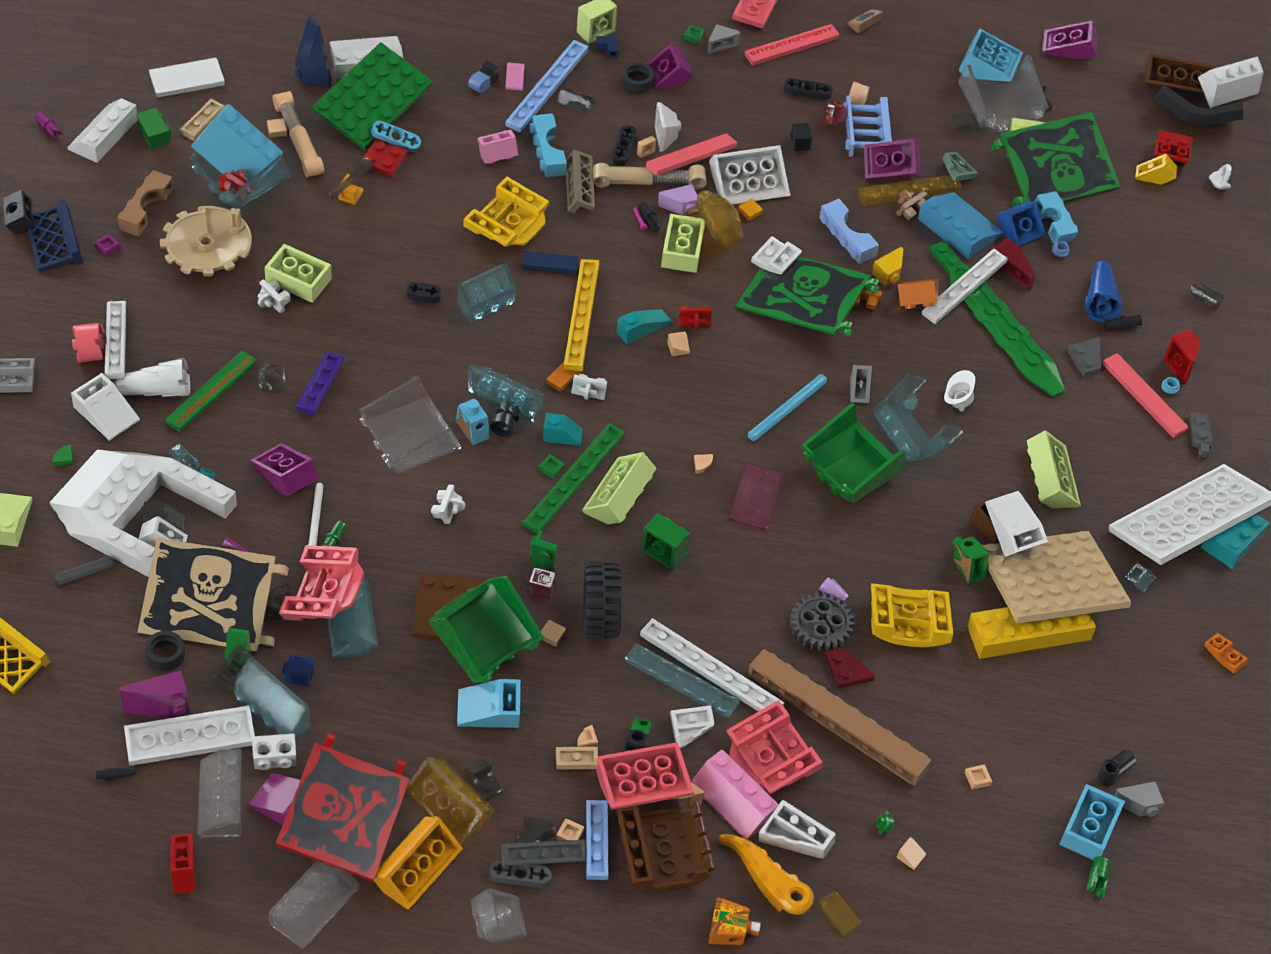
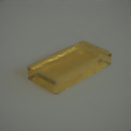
[818,890,862,936]

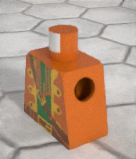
[708,897,761,945]

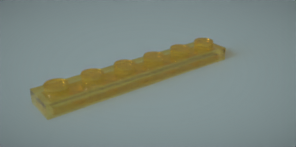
[857,175,962,205]

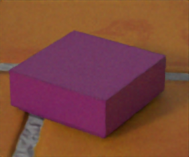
[94,234,121,257]

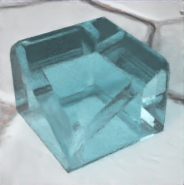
[1124,563,1156,592]

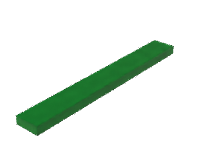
[523,423,625,534]

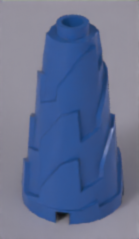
[1086,261,1122,322]

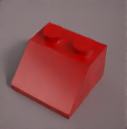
[1164,329,1200,385]

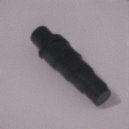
[96,768,136,780]

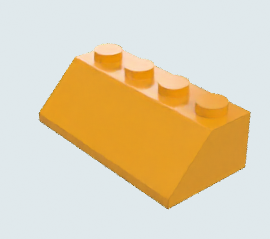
[374,817,463,909]

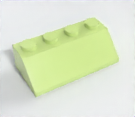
[1027,430,1081,508]
[582,452,657,524]

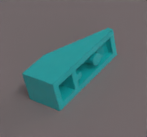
[616,309,672,345]

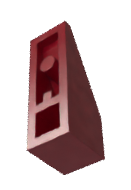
[993,238,1036,290]

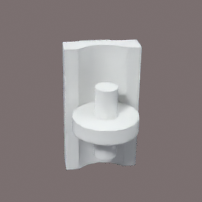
[258,279,291,313]
[571,374,607,400]
[431,485,466,524]

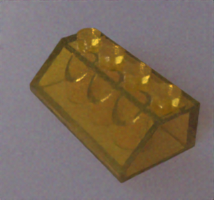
[405,756,496,845]

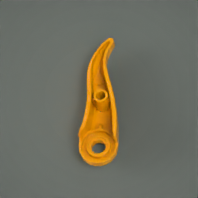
[718,834,814,915]

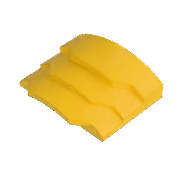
[463,177,549,247]
[871,583,953,647]

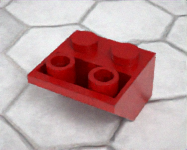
[1153,130,1193,163]

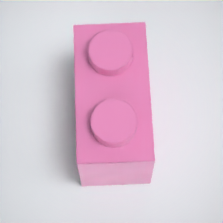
[478,130,518,164]

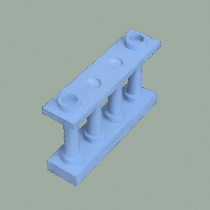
[842,96,892,157]

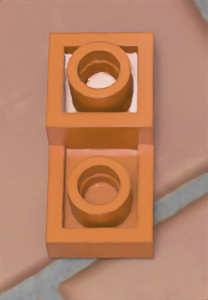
[1204,633,1248,674]

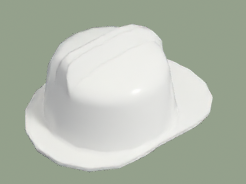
[944,370,975,411]

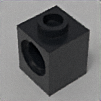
[790,123,812,151]

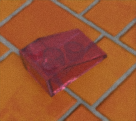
[729,463,783,530]

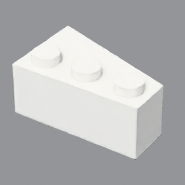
[759,800,836,859]

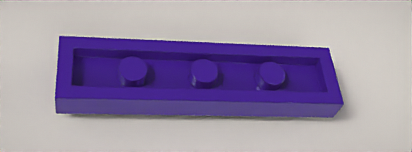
[297,351,344,416]

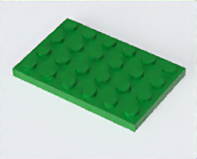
[312,42,433,150]

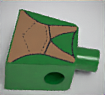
[952,536,989,585]

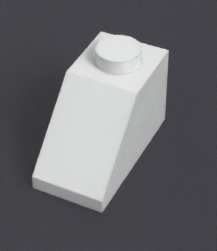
[139,516,188,548]

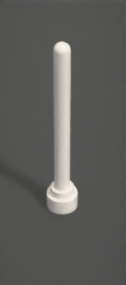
[309,483,323,546]

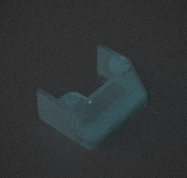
[874,373,963,463]

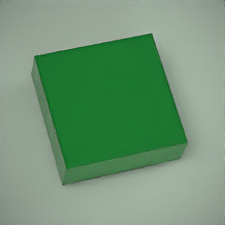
[683,25,705,44]
[538,454,565,479]

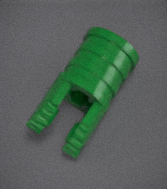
[1086,856,1112,898]

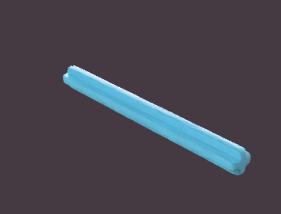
[748,374,827,442]

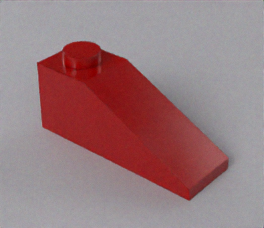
[171,833,195,893]

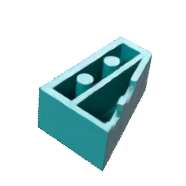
[1201,514,1270,569]

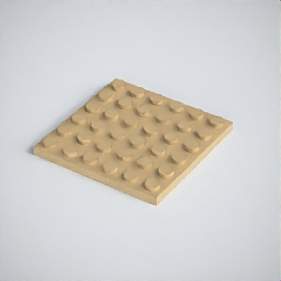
[982,531,1131,623]

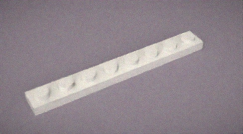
[640,618,784,712]

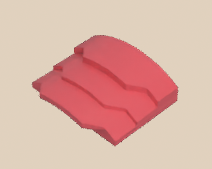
[279,545,365,621]
[726,700,823,795]

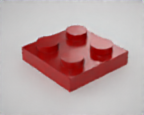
[361,139,408,178]

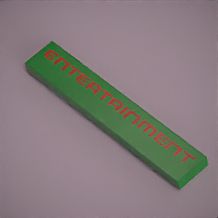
[165,351,257,432]

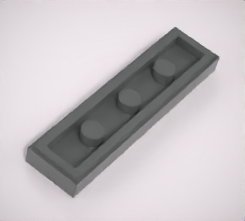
[501,840,586,866]

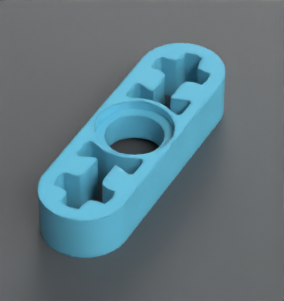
[371,121,421,152]

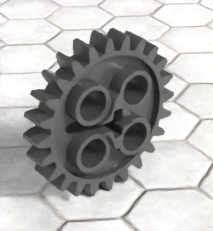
[789,593,855,651]

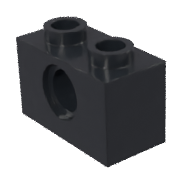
[3,190,34,235]

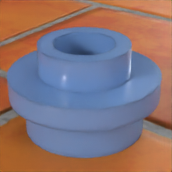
[1052,241,1070,257]

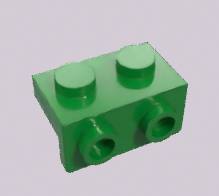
[529,530,558,573]

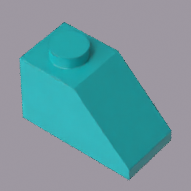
[543,413,583,446]

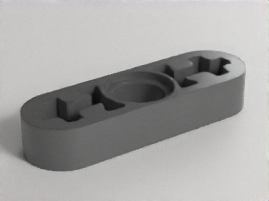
[490,860,552,888]

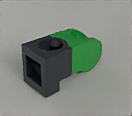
[625,717,652,752]

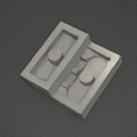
[0,358,35,393]

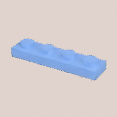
[586,800,608,880]

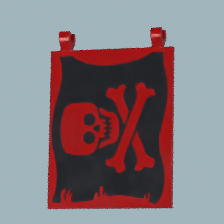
[275,732,409,881]

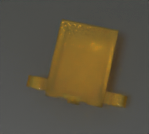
[685,190,744,250]

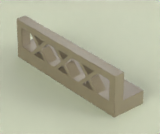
[566,150,595,214]

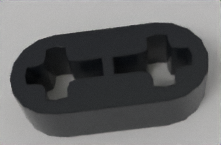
[407,282,441,303]

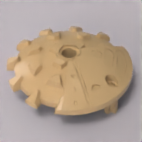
[160,206,252,276]

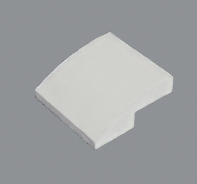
[751,236,802,274]

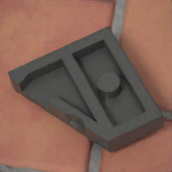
[1067,337,1101,377]

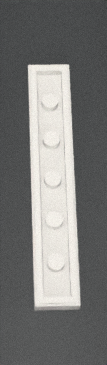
[922,249,1007,324]
[105,301,126,379]

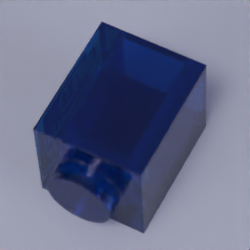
[282,654,315,687]

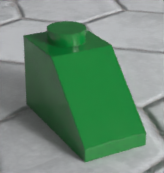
[224,628,251,673]

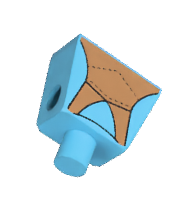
[456,399,490,445]

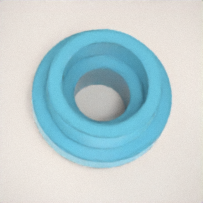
[1161,377,1180,394]

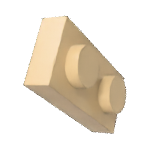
[556,747,598,769]

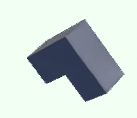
[596,36,619,58]

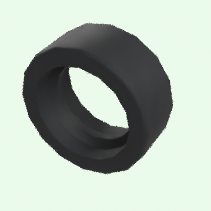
[621,62,654,94]
[145,631,185,671]

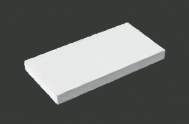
[149,58,225,98]

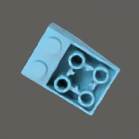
[457,679,520,728]

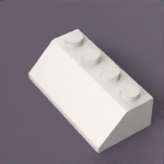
[1198,57,1264,108]
[68,98,137,163]

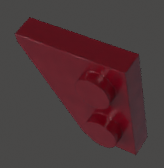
[825,648,875,689]

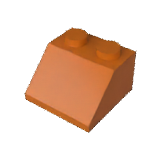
[898,279,938,309]

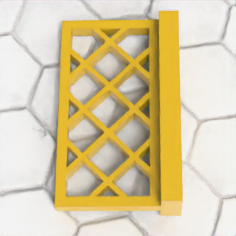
[0,618,50,694]

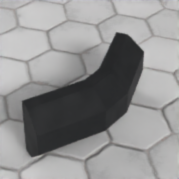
[1154,86,1244,126]

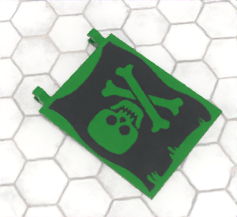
[991,112,1120,207]
[736,256,880,337]

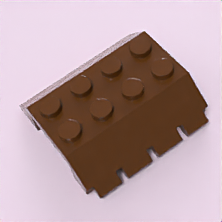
[616,797,716,892]

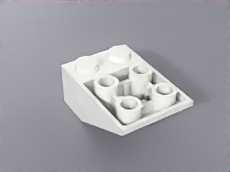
[71,373,140,441]
[985,491,1048,557]

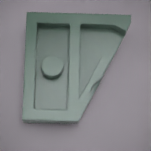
[942,152,978,181]

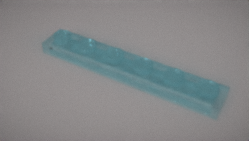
[625,643,740,719]

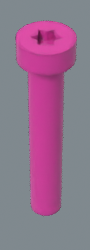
[633,207,647,231]

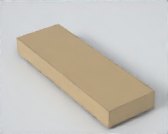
[180,99,225,141]

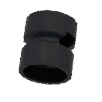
[490,401,521,437]

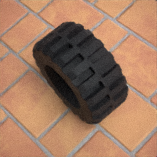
[583,562,622,639]

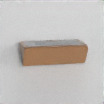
[847,9,884,33]

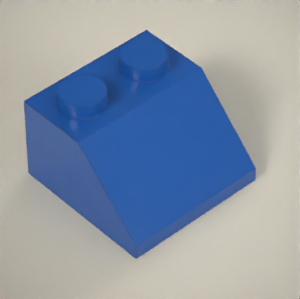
[996,202,1045,246]

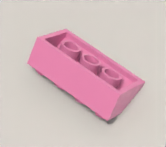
[691,750,779,840]

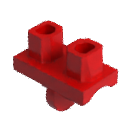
[218,169,254,201]
[678,306,712,329]

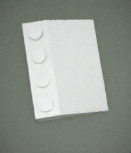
[330,36,404,80]
[709,145,790,206]

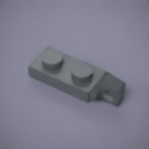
[1189,412,1212,458]

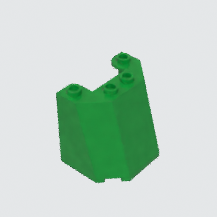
[802,403,907,503]
[428,576,544,684]

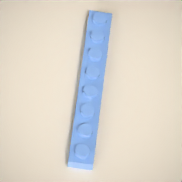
[506,40,588,133]

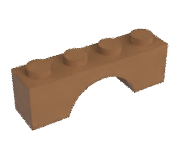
[117,170,173,237]

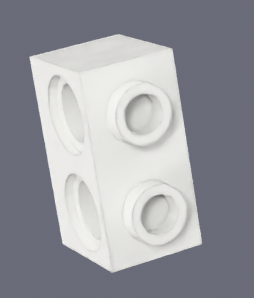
[252,733,297,770]

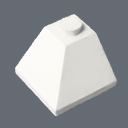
[655,102,681,152]

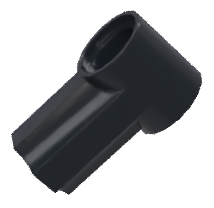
[1098,750,1137,786]

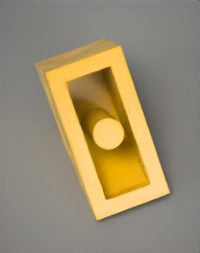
[1135,154,1177,184]
[872,247,903,287]

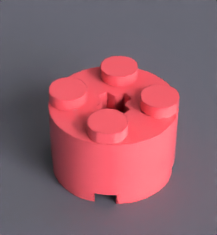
[72,323,106,363]

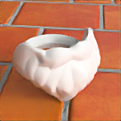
[1209,164,1231,189]

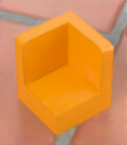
[338,174,363,205]

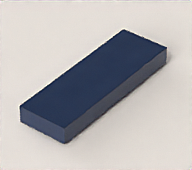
[523,251,578,274]

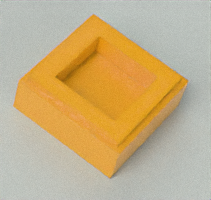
[738,199,763,221]

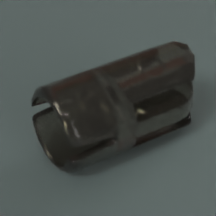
[1191,282,1224,309]

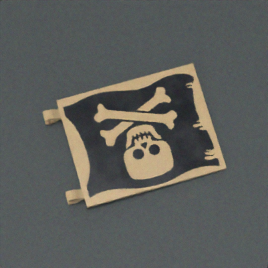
[138,538,289,652]

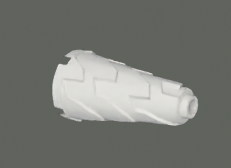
[113,358,190,397]

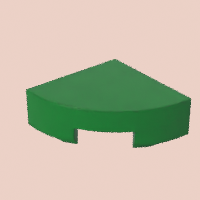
[53,445,73,466]

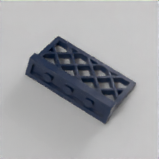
[28,199,83,272]

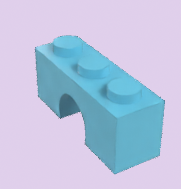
[1035,191,1078,244]

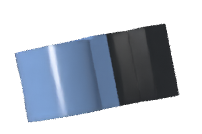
[468,60,499,93]

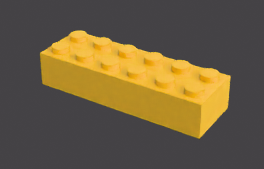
[967,607,1096,659]

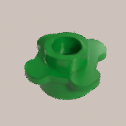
[876,810,894,835]

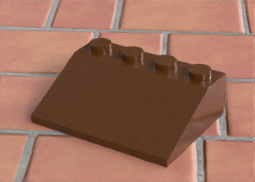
[412,572,486,638]

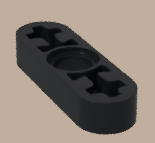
[784,78,833,100]
[612,125,636,166]

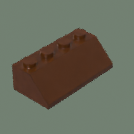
[1144,53,1216,94]

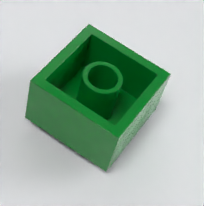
[641,513,690,570]

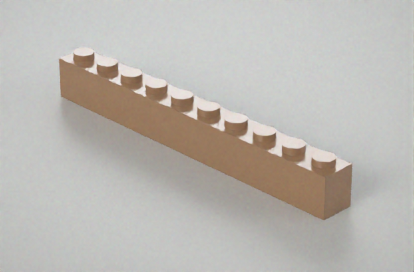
[748,649,931,787]

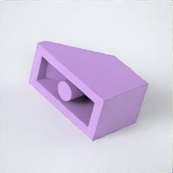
[658,184,699,215]

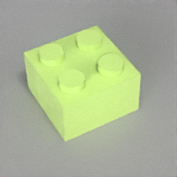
[577,0,617,44]

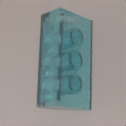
[468,364,545,421]
[327,577,378,659]
[234,657,310,741]

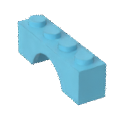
[530,113,567,178]

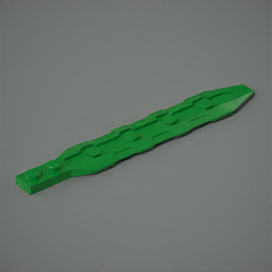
[929,241,1065,397]

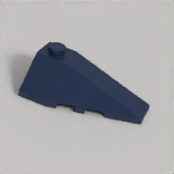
[294,16,331,88]

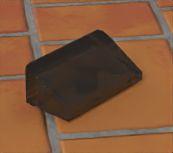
[558,87,597,114]

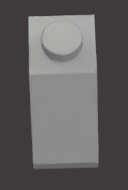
[1114,782,1164,817]

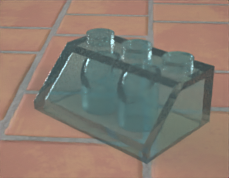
[458,263,517,322]

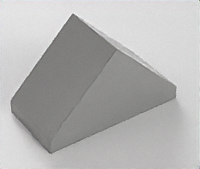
[708,24,740,54]
[850,365,872,403]

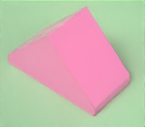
[506,63,525,91]

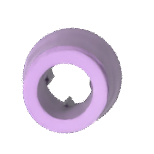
[819,577,849,604]

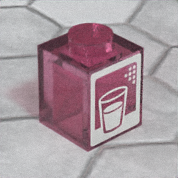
[525,567,557,599]

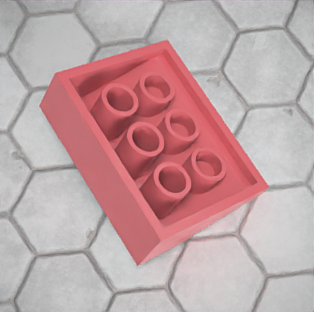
[596,742,694,810]

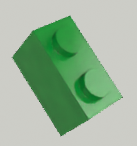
[136,108,172,149]

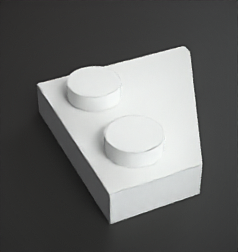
[670,705,715,750]

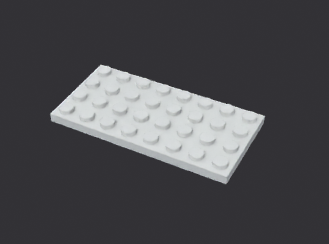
[1109,464,1271,565]

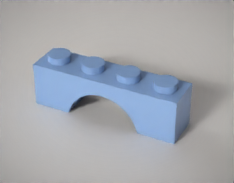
[820,199,879,264]

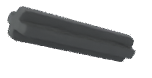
[55,556,114,585]

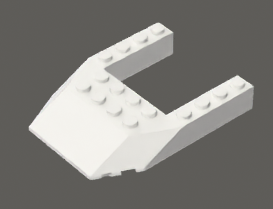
[50,450,237,577]

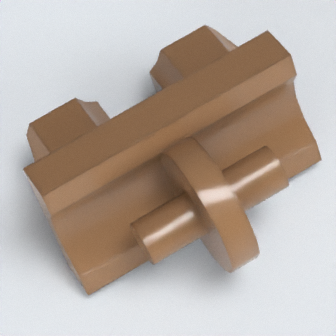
[896,190,927,221]

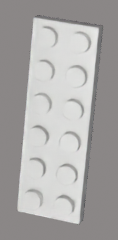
[124,706,255,766]

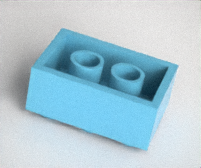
[1059,784,1125,860]

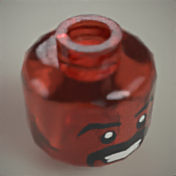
[822,100,847,126]

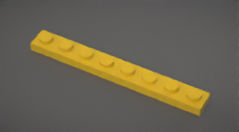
[564,259,599,371]

